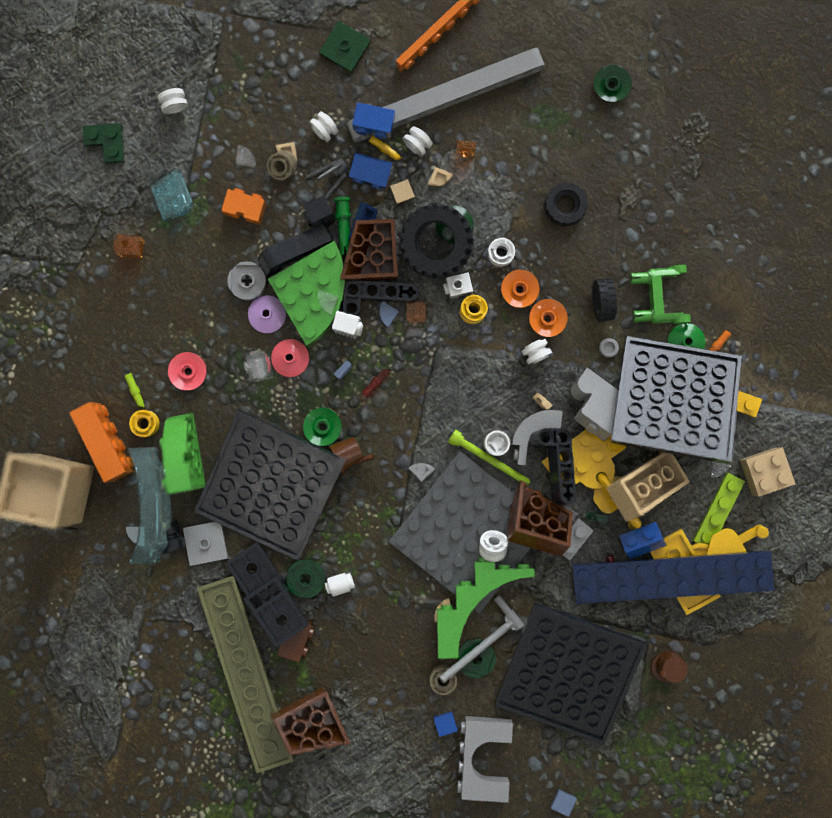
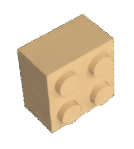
[740,447,795,497]

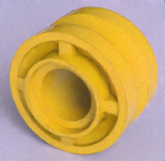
[459,295,488,324]
[129,410,160,437]

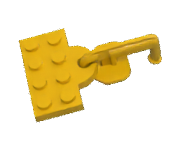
[541,430,642,530]
[650,524,769,615]

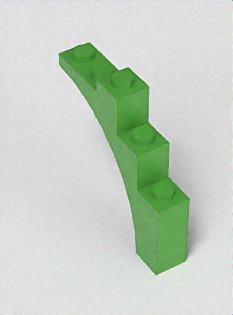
[437,557,534,658]

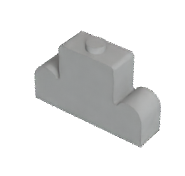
[571,368,618,441]

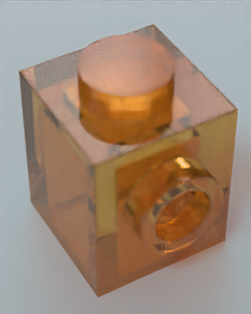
[113,234,145,259]

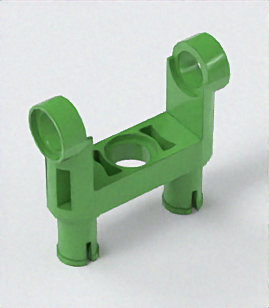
[630,265,691,324]

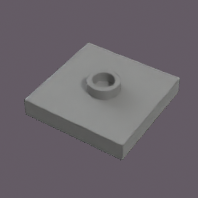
[183,522,229,566]

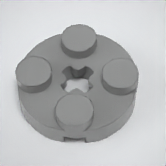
[227,261,267,300]

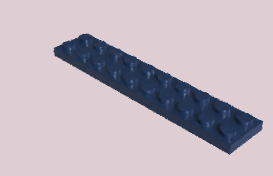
[573,550,774,604]

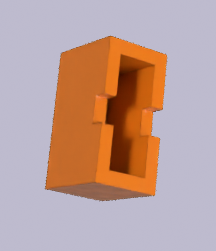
[221,188,267,225]

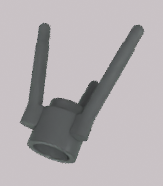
[306,158,349,200]

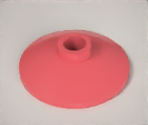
[271,339,309,377]
[168,352,207,390]

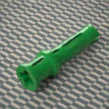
[333,197,352,256]

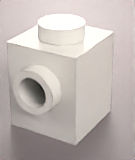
[443,272,473,299]

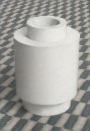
[325,573,355,597]

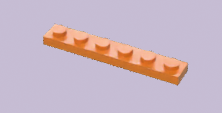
[396,0,480,72]

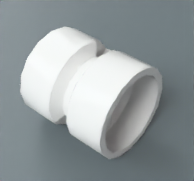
[483,431,510,456]

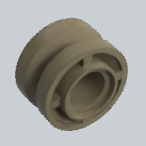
[267,150,297,180]
[430,665,457,695]

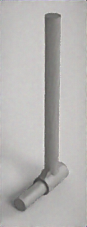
[439,595,524,683]

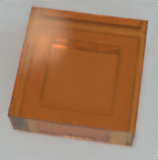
[406,302,426,322]

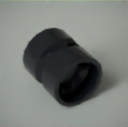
[153,520,186,554]

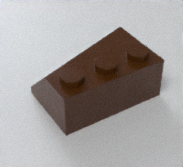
[340,219,398,281]
[507,480,573,556]
[270,688,351,755]

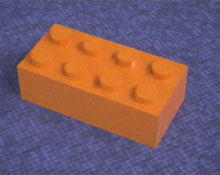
[69,402,135,483]

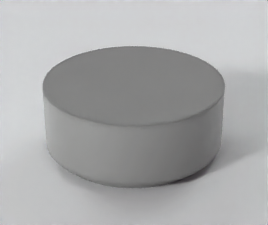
[599,338,619,358]

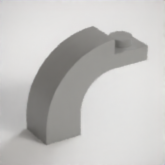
[511,410,563,465]

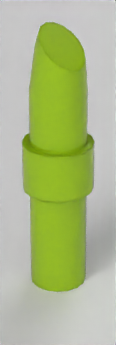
[124,373,144,407]

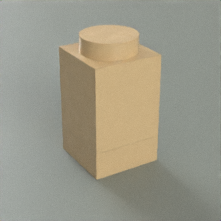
[0,454,95,529]

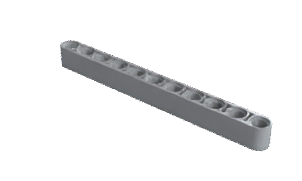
[347,48,545,142]

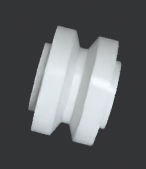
[158,88,188,114]
[309,111,339,142]
[402,126,433,156]
[487,238,515,267]
[522,339,552,365]
[479,530,508,562]

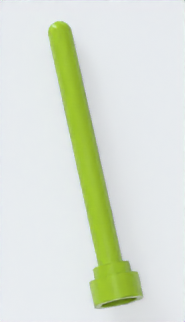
[448,429,530,486]

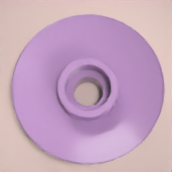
[248,295,286,333]

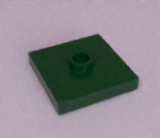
[319,20,371,74]

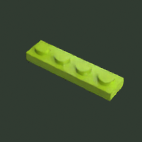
[692,473,745,545]

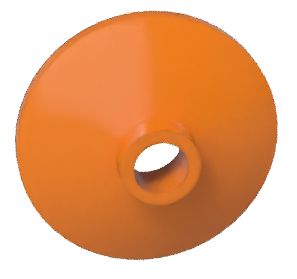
[501,270,539,308]
[529,299,568,337]

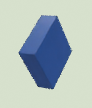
[434,711,458,737]

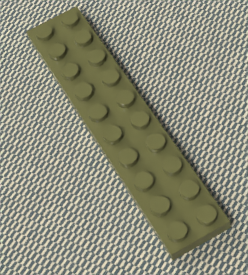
[197,576,294,773]

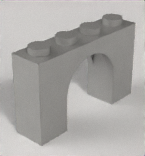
[457,716,513,802]

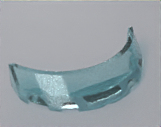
[127,447,171,564]

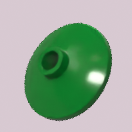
[667,323,706,349]
[303,408,342,446]

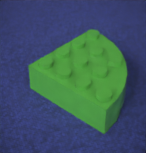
[268,241,346,348]
[160,413,206,494]

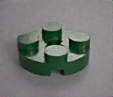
[287,559,325,598]
[457,638,496,678]

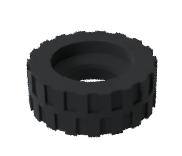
[544,182,588,227]
[592,278,617,322]

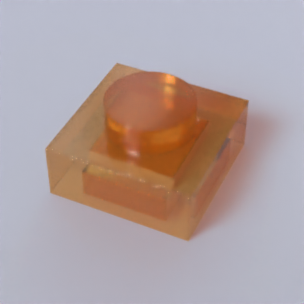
[456,140,476,157]

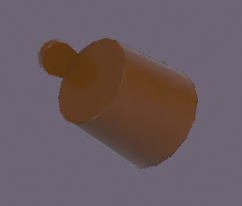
[329,437,374,476]
[651,651,688,683]

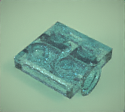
[150,170,193,221]

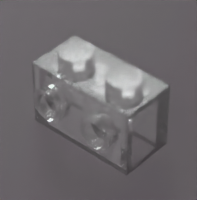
[244,350,274,382]

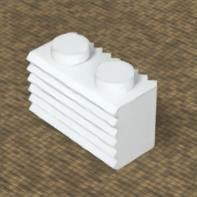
[332,311,363,339]

